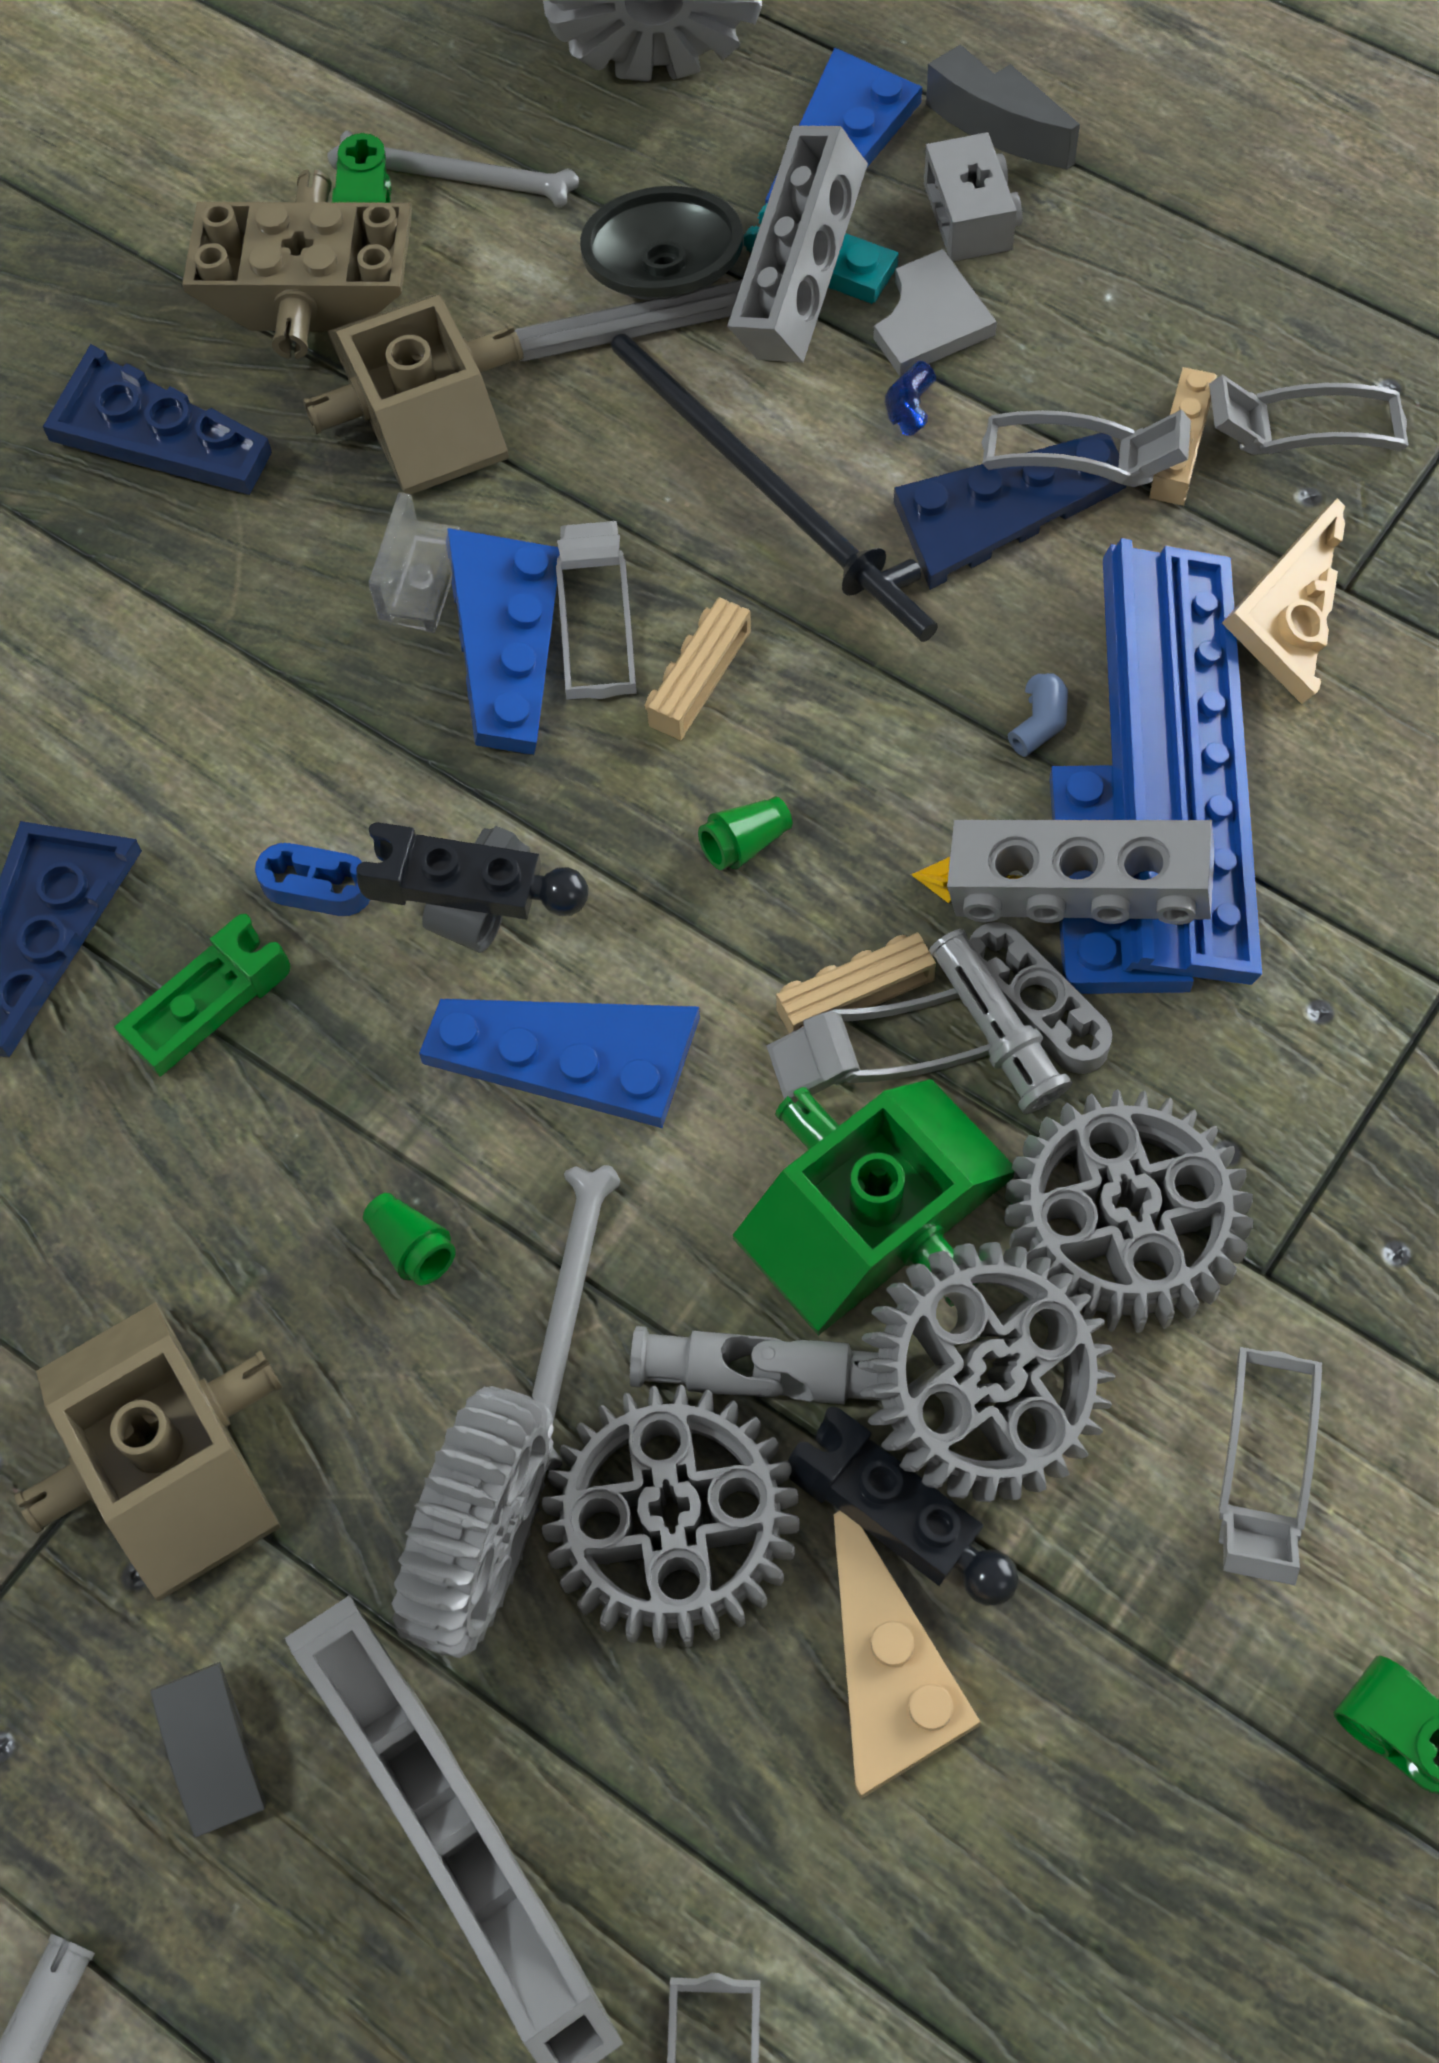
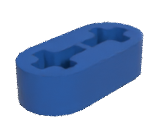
[255,843,370,916]

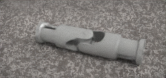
[630,1326,881,1404]

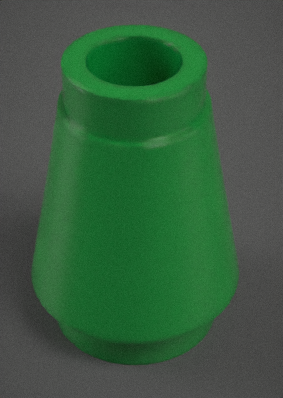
[698,796,793,870]
[363,1193,456,1286]

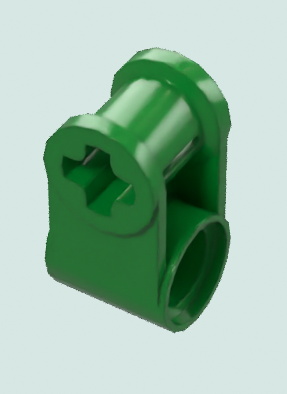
[332,133,392,203]
[1333,1655,1439,1794]

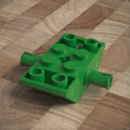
[733,1079,1015,1336]

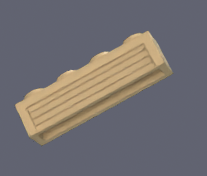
[1149,367,1217,506]
[645,597,751,741]
[776,932,936,1034]

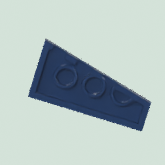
[43,344,272,495]
[893,433,1126,590]
[0,821,142,1057]

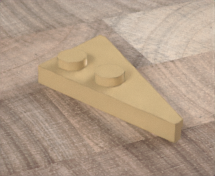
[1222,498,1345,704]
[834,1511,981,1799]

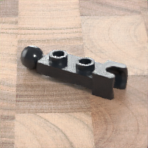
[356,822,589,920]
[788,1407,1019,1606]

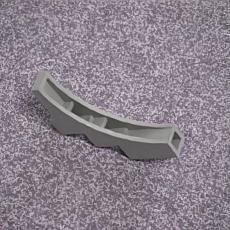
[285,1595,624,2063]

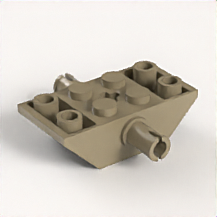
[182,169,412,359]
[303,294,524,497]
[14,1302,283,1602]

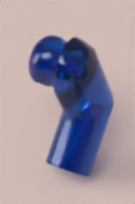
[885,360,936,436]

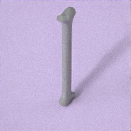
[327,130,579,209]
[532,1165,620,1471]

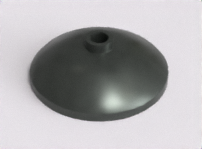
[580,186,743,300]

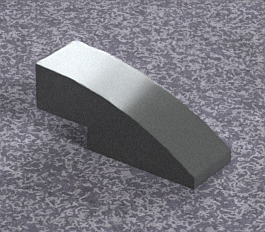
[926,44,1080,169]

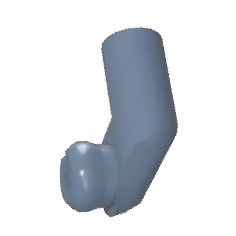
[1008,673,1068,757]

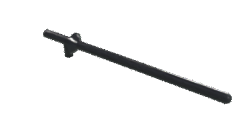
[611,334,938,642]

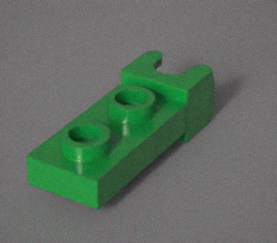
[114,914,291,1077]

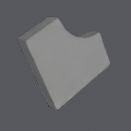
[874,249,997,376]

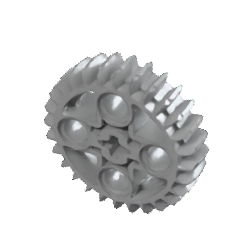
[1004,1089,1253,1333]
[858,1242,1116,1502]
[542,1385,799,1649]
[392,1386,554,1658]

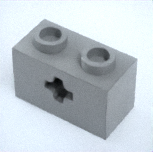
[924,132,1022,262]

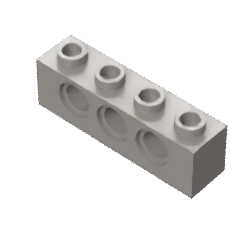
[727,126,868,363]
[947,820,1214,925]

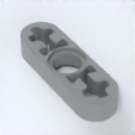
[969,922,1112,1074]

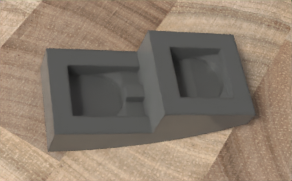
[150,1662,267,1838]

